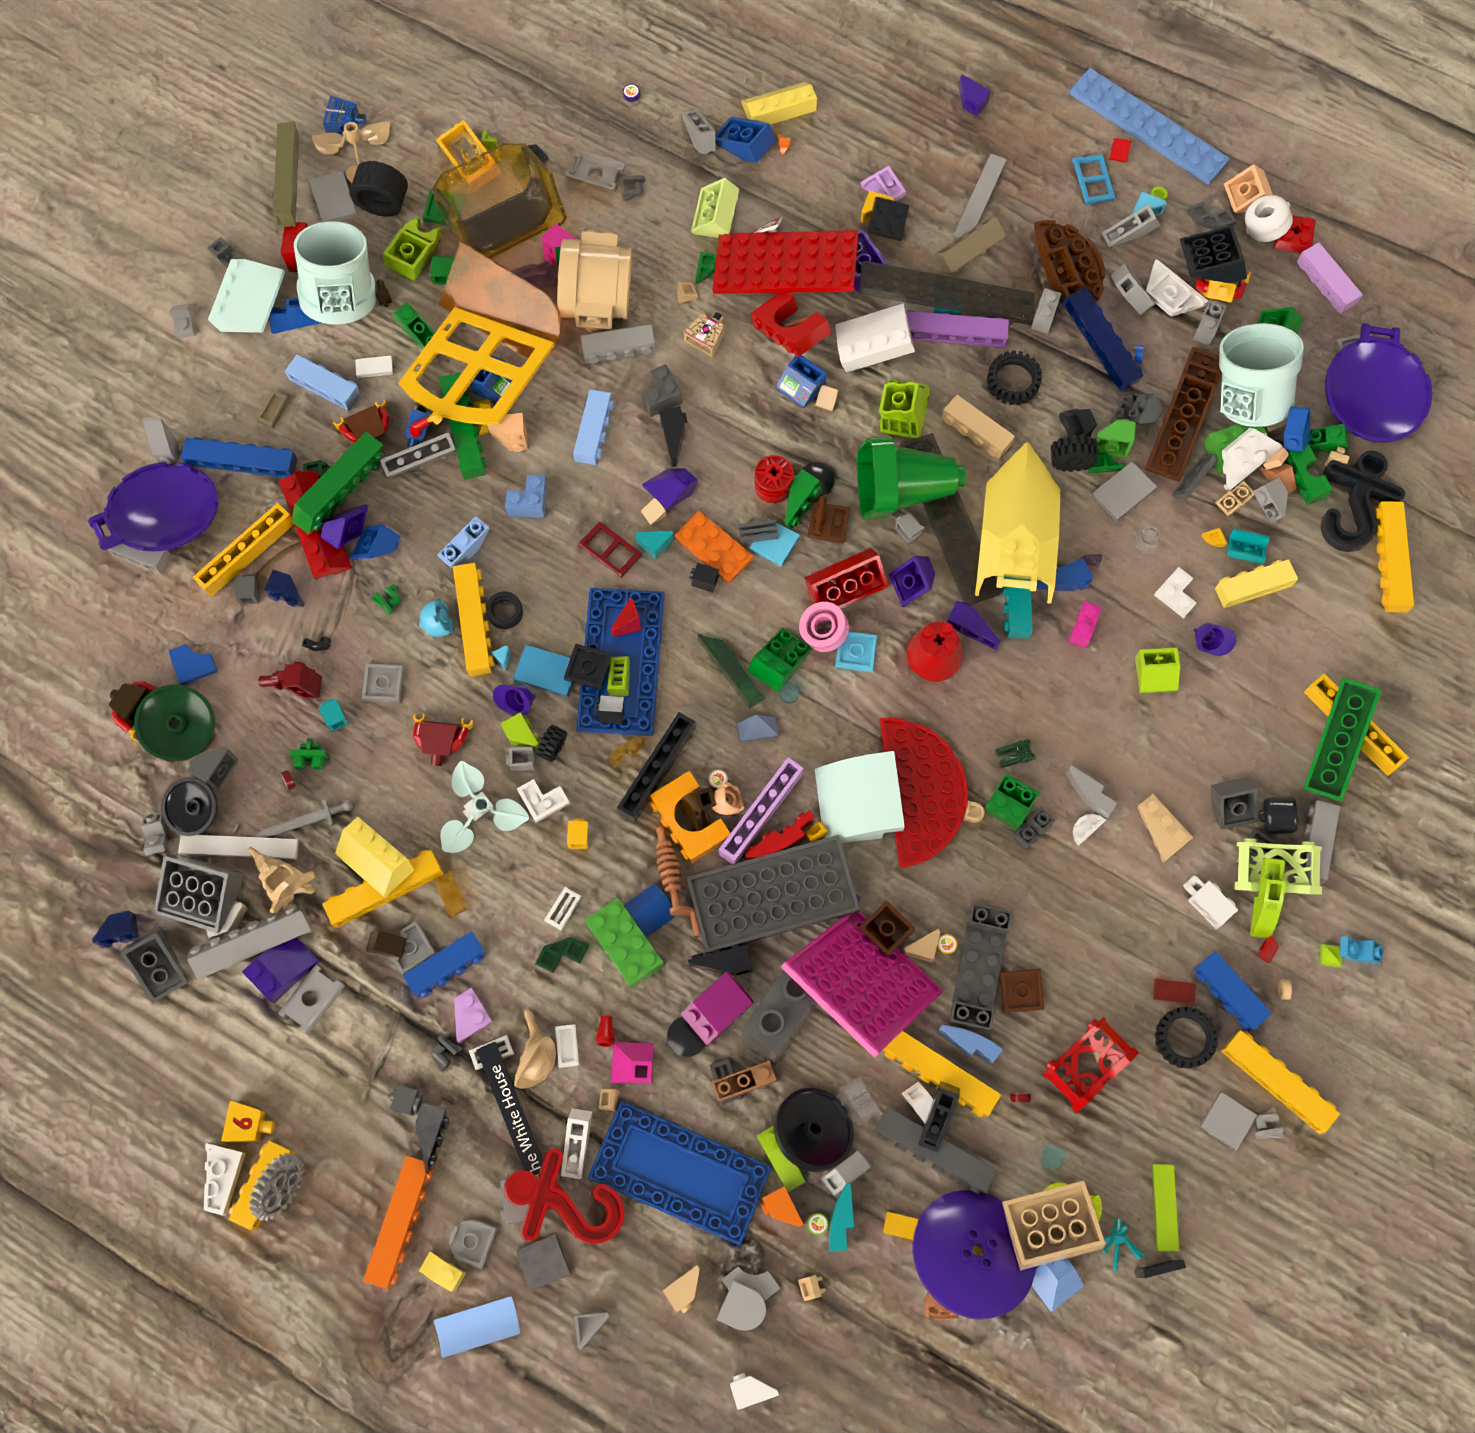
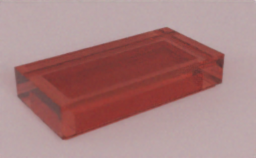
[1153,979,1196,1005]

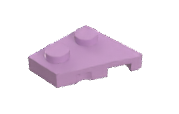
[860,166,907,201]
[454,988,493,1044]

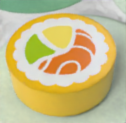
[937,934,957,955]

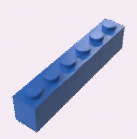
[181,437,297,478]

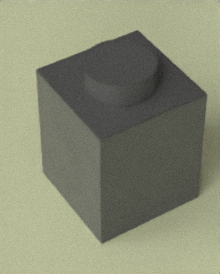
[235,574,259,605]

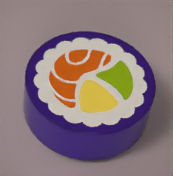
[623,84,640,102]

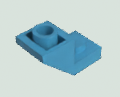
[1340,936,1384,964]

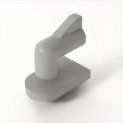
[1255,1107,1284,1139]

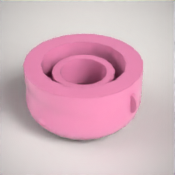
[799,602,850,652]

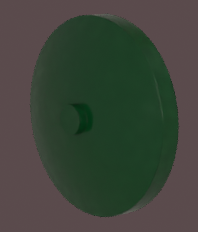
[134,685,215,762]

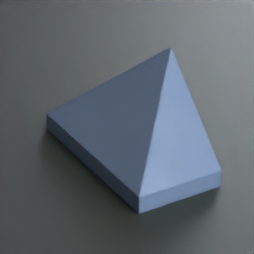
[737,714,778,742]

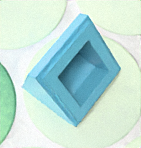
[492,646,511,670]

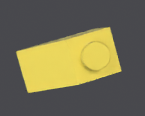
[419,1252,466,1292]

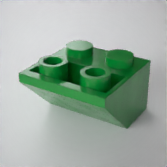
[984,773,1040,830]

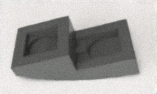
[207,237,243,268]

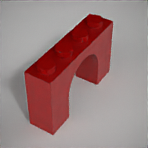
[751,293,831,357]

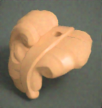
[712,782,745,815]

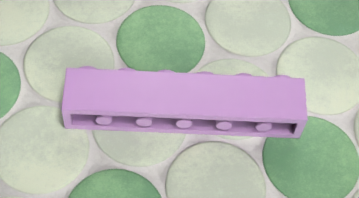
[719,757,804,864]

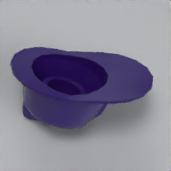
[1194,623,1236,656]
[493,685,536,715]

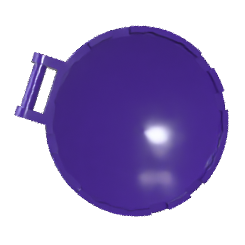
[1325,323,1432,443]
[88,462,219,551]

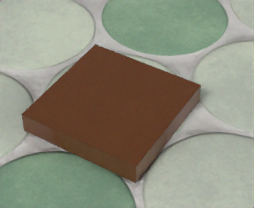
[999,969,1044,1013]

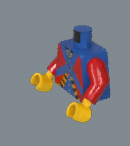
[405,403,443,447]

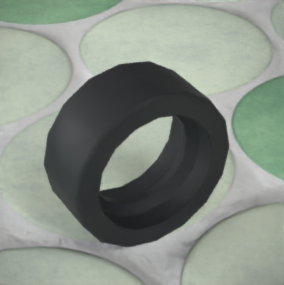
[486,591,523,629]

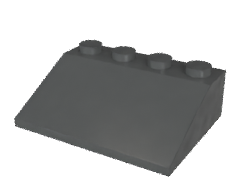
[153,854,243,933]

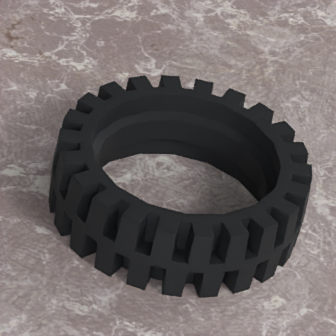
[987,350,1042,405]
[1155,1007,1219,1069]

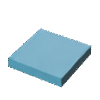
[749,518,800,567]
[835,631,877,673]

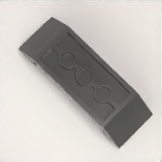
[950,903,1012,1030]

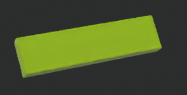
[1152,1164,1179,1252]

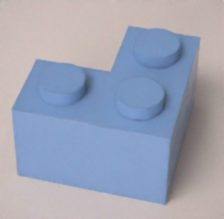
[505,474,548,518]

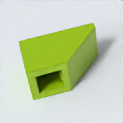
[500,713,541,751]

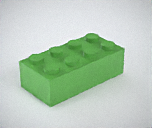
[585,898,664,989]

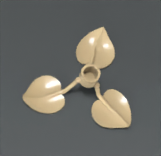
[312,121,390,183]

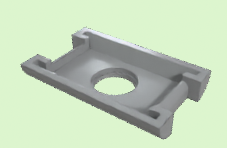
[565,149,625,191]
[278,965,345,1035]

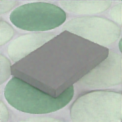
[310,171,357,222]
[1091,462,1157,521]

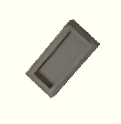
[256,390,290,428]

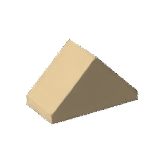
[902,929,940,963]

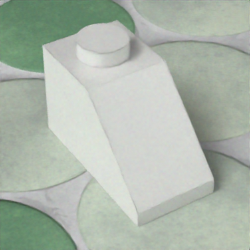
[730,1373,779,1410]

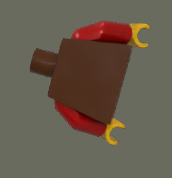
[333,399,389,443]

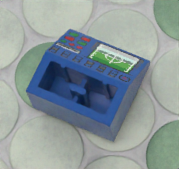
[470,355,513,402]
[776,355,827,408]

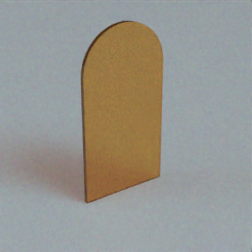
[439,241,562,358]

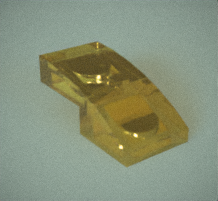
[607,736,644,768]
[434,871,468,918]

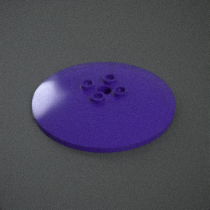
[912,1190,1036,1320]

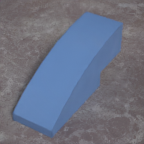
[938,1025,1003,1065]

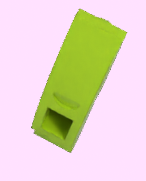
[1250,858,1286,938]

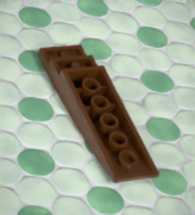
[1145,347,1222,482]

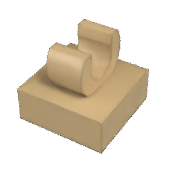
[1324,446,1350,466]
[798,1275,826,1301]

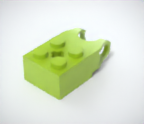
[383,216,442,281]

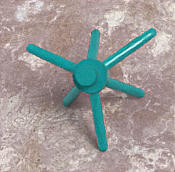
[1102,1219,1144,1272]

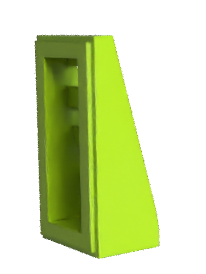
[607,656,630,697]

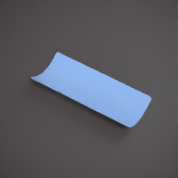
[434,1296,520,1358]

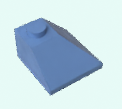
[1032,1258,1084,1312]

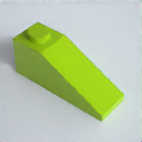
[756,1126,805,1192]

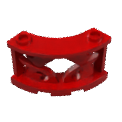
[1042,1017,1139,1113]

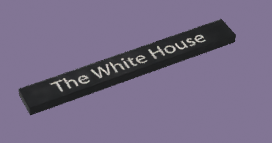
[476,1042,543,1178]

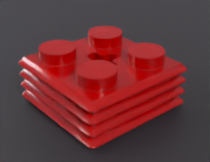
[1274,215,1316,253]

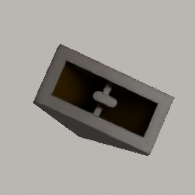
[366,930,407,958]

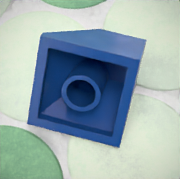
[349,525,401,560]

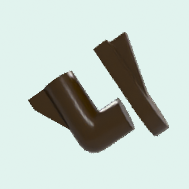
[375,279,392,307]

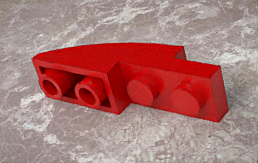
[745,810,815,860]

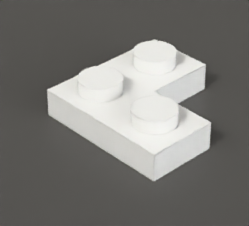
[1154,567,1197,618]
[517,779,570,823]

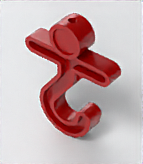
[503,1148,625,1244]

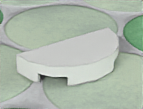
[1073,814,1107,846]

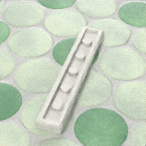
[178,835,299,860]

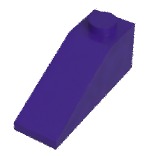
[947,601,1001,650]

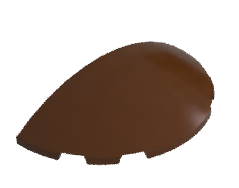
[1034,220,1106,318]

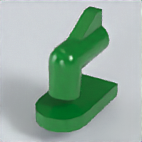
[371,584,401,615]

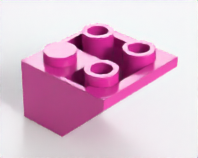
[611,1042,654,1085]

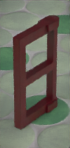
[578,521,642,578]

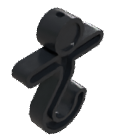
[1320,450,1405,552]

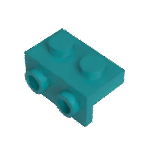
[1227,528,1270,565]

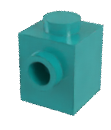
[318,699,349,732]

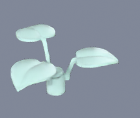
[440,761,529,853]

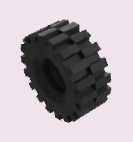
[1051,435,1098,472]

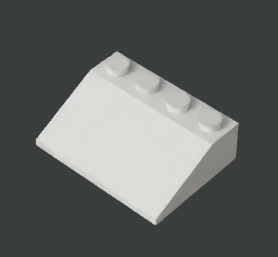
[835,303,915,373]

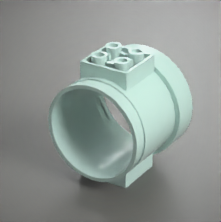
[294,221,376,324]
[1219,323,1304,427]

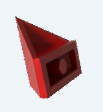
[611,598,641,637]

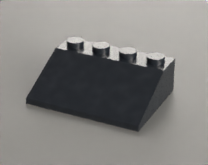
[1180,225,1247,283]

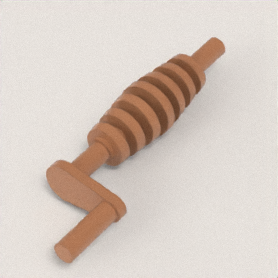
[656,826,701,937]

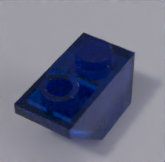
[264,570,304,607]
[92,910,139,948]

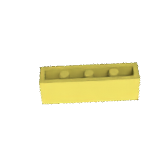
[1215,559,1298,608]

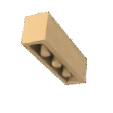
[942,395,1015,460]

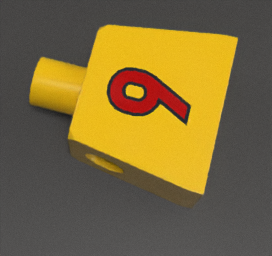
[221,1101,275,1143]

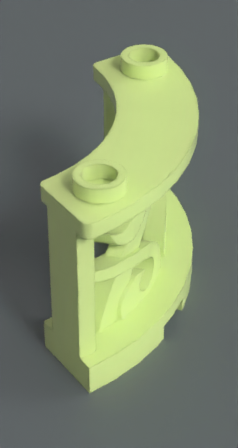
[1235,839,1322,895]

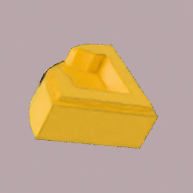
[1201,528,1228,547]

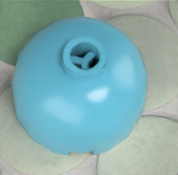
[419,599,455,638]

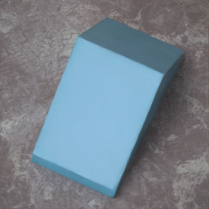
[1132,192,1167,216]

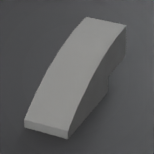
[1066,765,1117,819]

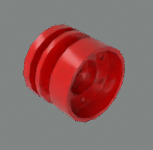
[755,455,793,504]

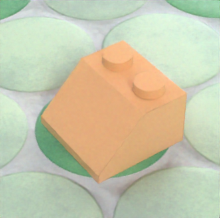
[1224,165,1273,214]
[487,413,528,452]

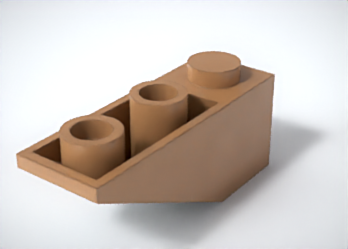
[712,1061,777,1102]

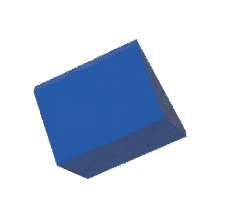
[623,883,676,938]

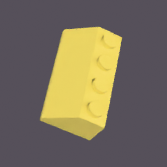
[741,82,817,125]
[335,817,414,897]

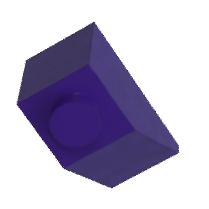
[959,74,991,116]

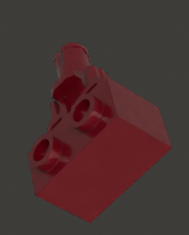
[258,662,322,699]

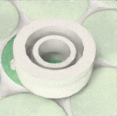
[1245,195,1293,242]

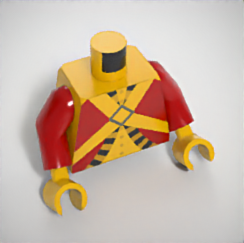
[1196,271,1251,302]

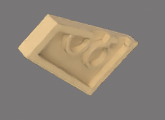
[1137,794,1193,863]

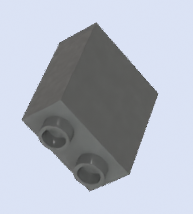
[742,970,818,1066]

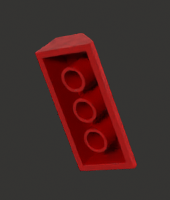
[804,548,889,609]

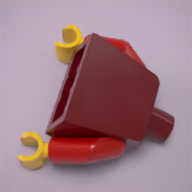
[413,713,473,766]

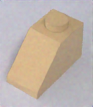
[662,1265,700,1313]

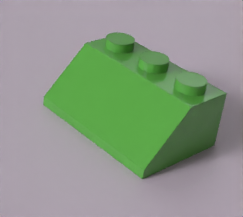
[1203,424,1267,475]

